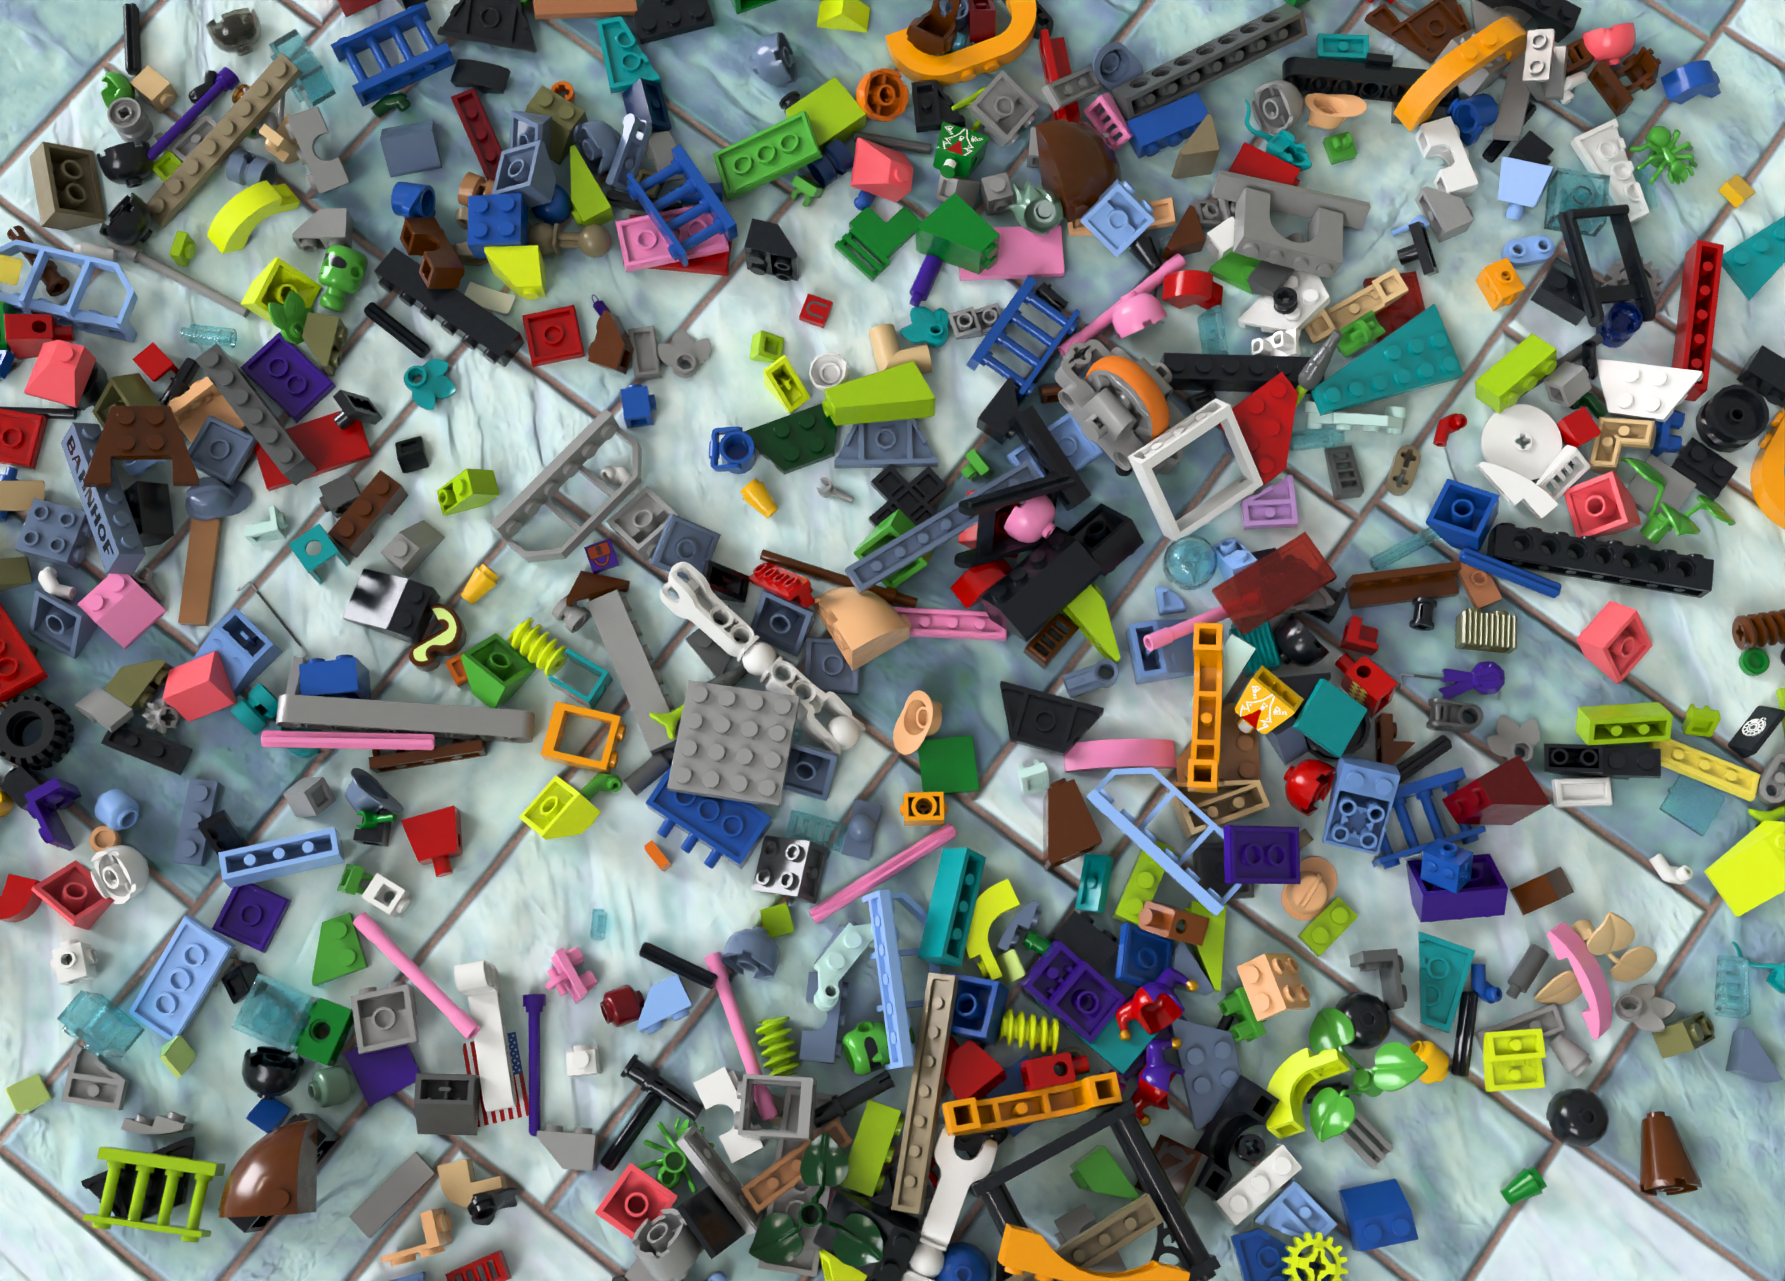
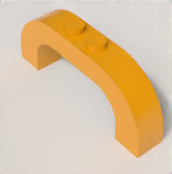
[885,0,1037,86]
[1393,16,1528,132]
[1750,407,1785,529]
[1187,623,1224,793]
[942,1072,1122,1136]

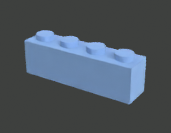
[218,827,345,888]

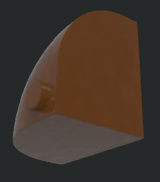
[1035,119,1122,223]
[219,1119,318,1218]

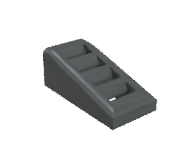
[1324,445,1364,500]

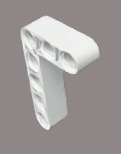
[454,960,517,1112]

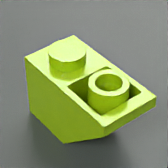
[437,469,500,516]

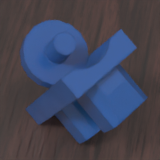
[1650,410,1685,457]

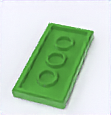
[712,111,823,201]

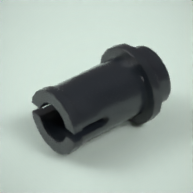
[1035,282,1069,312]

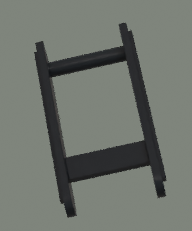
[1557,204,1656,327]
[954,471,1076,569]

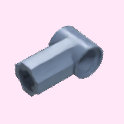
[1062,659,1119,699]

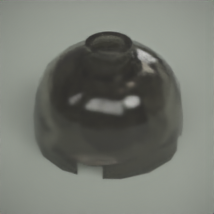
[206,8,261,56]

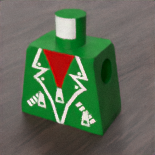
[933,121,989,178]

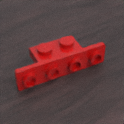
[748,563,816,608]

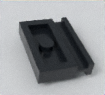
[1670,437,1738,500]

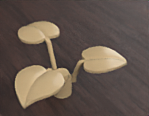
[1534,911,1657,1005]

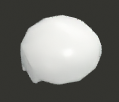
[809,352,849,392]

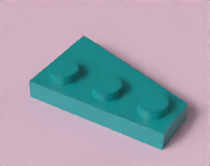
[596,16,661,94]
[1418,931,1475,1033]

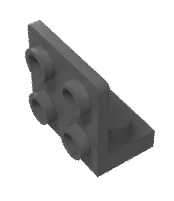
[752,835,828,904]
[1349,949,1407,1011]

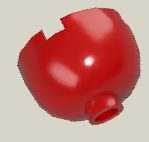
[1284,759,1336,816]

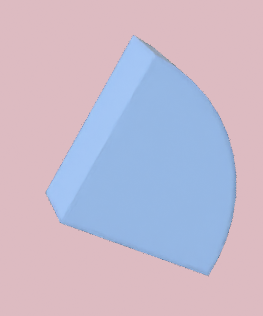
[1155,587,1187,615]

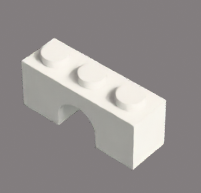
[1415,116,1479,198]
[693,1067,766,1164]
[1211,1144,1302,1226]

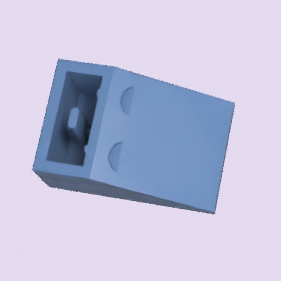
[192,607,283,711]
[1125,619,1194,685]
[1322,754,1401,855]

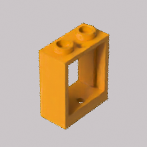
[541,701,626,774]

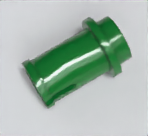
[1022,929,1052,955]

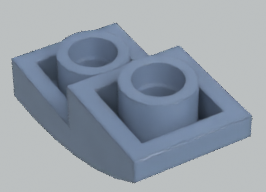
[996,900,1041,953]

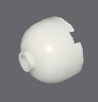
[90,845,149,904]

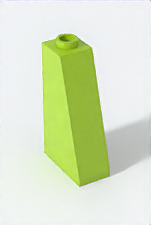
[822,361,935,426]

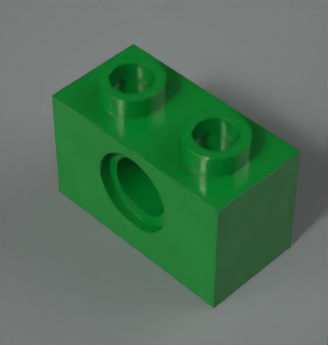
[295,998,354,1067]

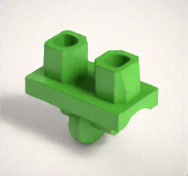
[1337,310,1386,357]
[1218,986,1267,1042]

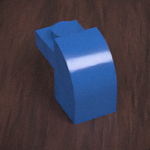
[1661,60,1721,104]

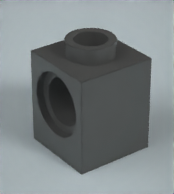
[319,473,361,518]

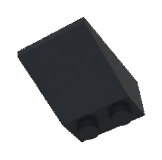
[342,569,440,645]
[676,1186,746,1259]
[813,1189,921,1281]

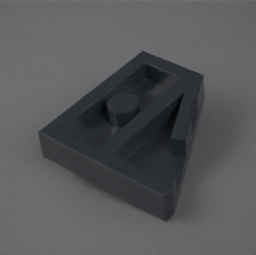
[911,80,966,133]

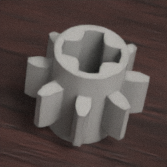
[142,698,181,734]

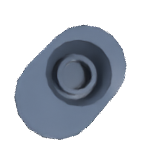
[1092,42,1144,92]
[185,477,252,521]
[345,768,404,813]

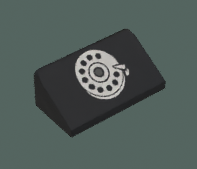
[1728,706,1785,758]

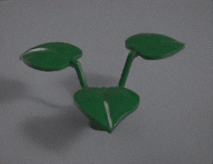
[749,1133,884,1267]

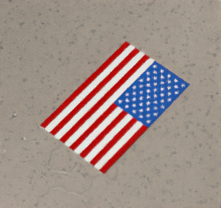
[463,1032,529,1127]

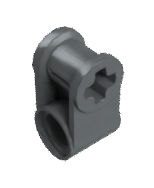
[1426,698,1484,733]

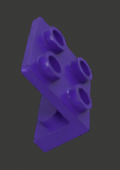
[24,777,82,851]

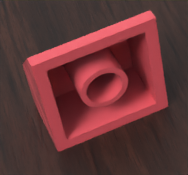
[1576,601,1653,684]

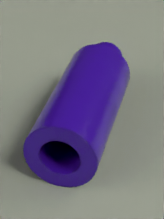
[909,255,943,307]

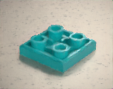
[1292,679,1368,757]

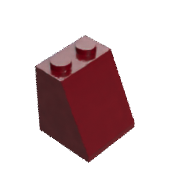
[1442,755,1551,825]

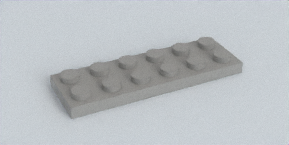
[758,1088,841,1277]

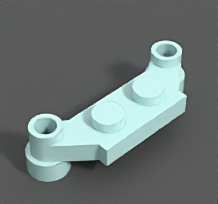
[1304,402,1407,435]
[813,922,875,1011]

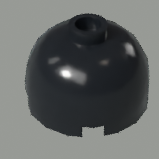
[97,141,154,188]
[99,192,153,247]
[1275,614,1330,667]
[1335,992,1391,1050]
[242,1046,304,1100]
[1546,1088,1609,1147]

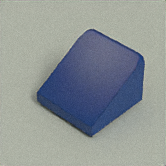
[246,1098,291,1133]

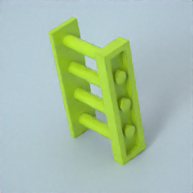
[83,1147,226,1243]

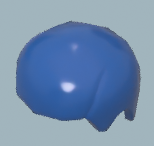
[531,184,573,226]

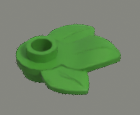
[268,291,314,344]

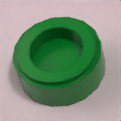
[1738,648,1770,676]

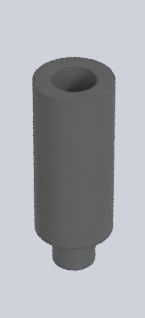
[623,749,674,796]
[1506,944,1549,999]

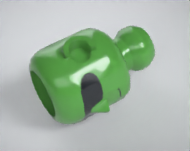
[318,244,368,313]
[842,1021,915,1076]

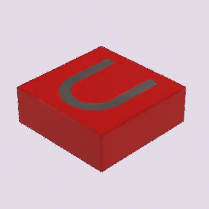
[799,294,833,328]

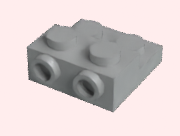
[967,70,1039,148]
[607,486,680,562]
[351,981,419,1055]

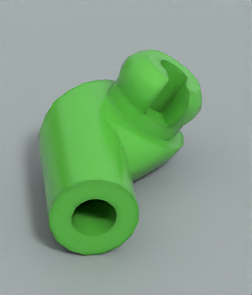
[580,773,622,800]

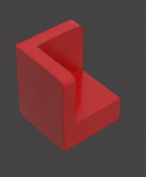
[132,342,179,382]
[1556,407,1601,449]
[1340,615,1379,656]

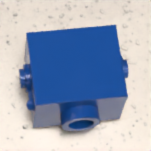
[1420,838,1474,894]

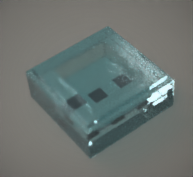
[590,908,607,941]

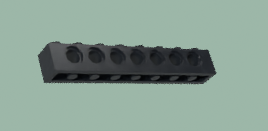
[1487,523,1714,598]

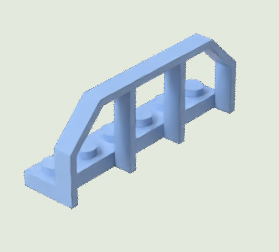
[0,239,138,343]
[1086,767,1242,916]
[862,889,941,1070]

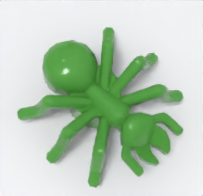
[1629,126,1698,185]
[638,1117,714,1193]

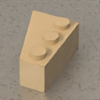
[1166,780,1270,840]

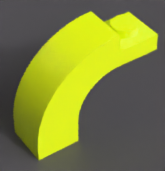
[207,180,301,254]
[965,879,1020,981]
[1266,1048,1350,1139]

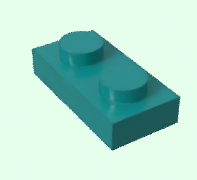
[1316,33,1369,63]
[1075,854,1114,914]

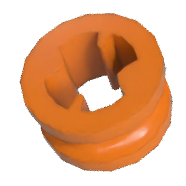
[551,81,575,103]

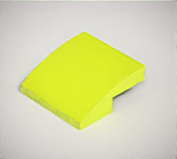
[1483,1028,1546,1092]

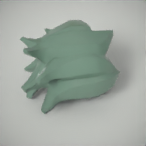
[1005,180,1064,235]

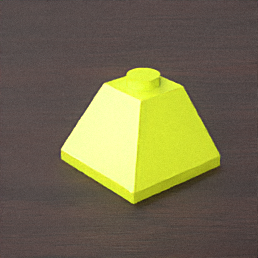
[484,245,546,300]
[241,257,322,331]
[518,775,601,840]

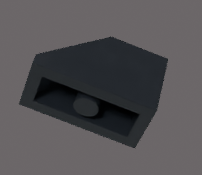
[976,378,1019,445]

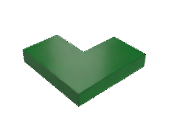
[849,206,921,259]

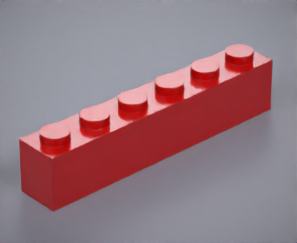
[1672,240,1724,402]

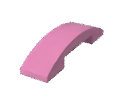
[1064,739,1176,772]
[1546,922,1612,1039]

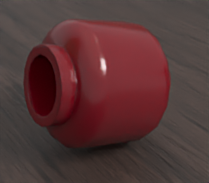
[600,985,645,1027]

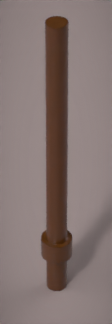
[760,549,918,608]

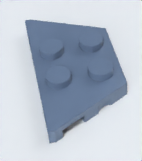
[834,419,938,469]
[1170,1019,1242,1130]

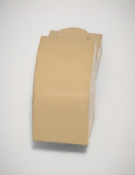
[259,114,300,164]
[437,1159,507,1207]

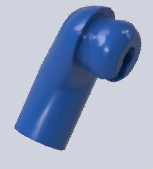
[854,190,876,211]
[1471,964,1503,1004]

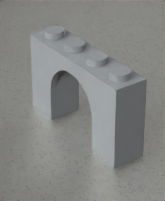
[1233,187,1343,279]

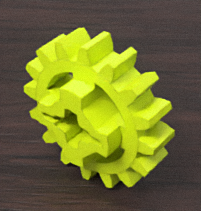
[1281,1232,1348,1281]

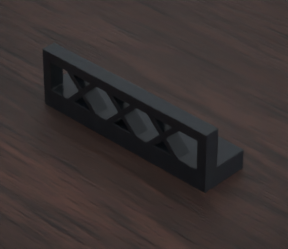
[1008,405,1092,511]

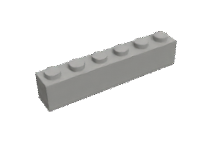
[586,590,680,756]

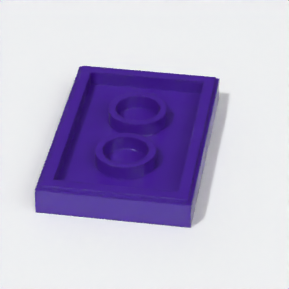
[240,332,336,423]
[1223,825,1301,884]

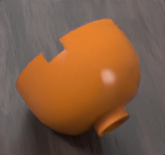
[856,68,908,122]

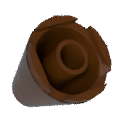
[1639,1111,1702,1196]

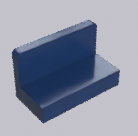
[622,78,672,138]

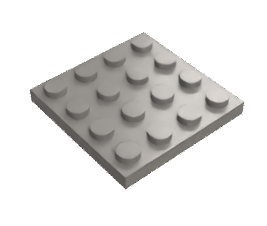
[667,680,800,808]

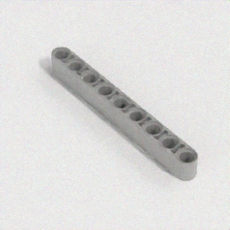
[276,694,535,743]

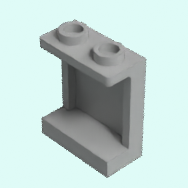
[1522,28,1569,101]

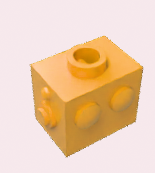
[1475,257,1525,311]
[900,792,948,826]

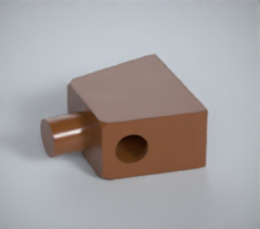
[1139,900,1210,946]

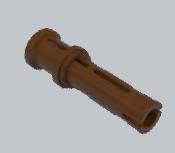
[7,225,70,296]

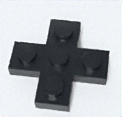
[869,464,947,528]

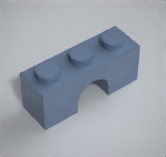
[799,972,849,1064]

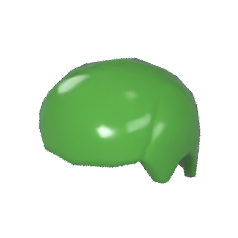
[101,71,135,108]

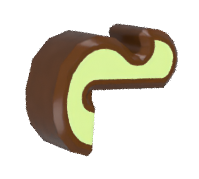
[409,603,467,672]

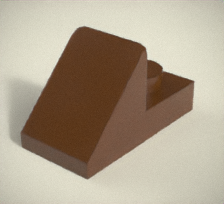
[1375,713,1415,765]

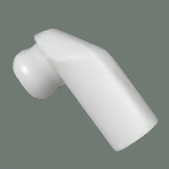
[1560,71,1588,105]
[600,466,639,495]
[38,567,76,600]
[1649,853,1693,885]

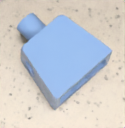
[1498,156,1555,221]

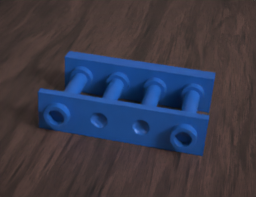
[331,2,455,107]
[626,144,738,267]
[966,275,1080,402]
[1372,767,1486,869]

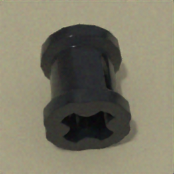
[1409,597,1437,631]
[1234,1134,1265,1161]

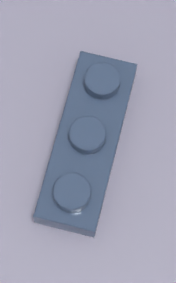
[173,778,221,866]

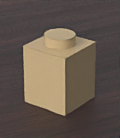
[130,65,178,114]

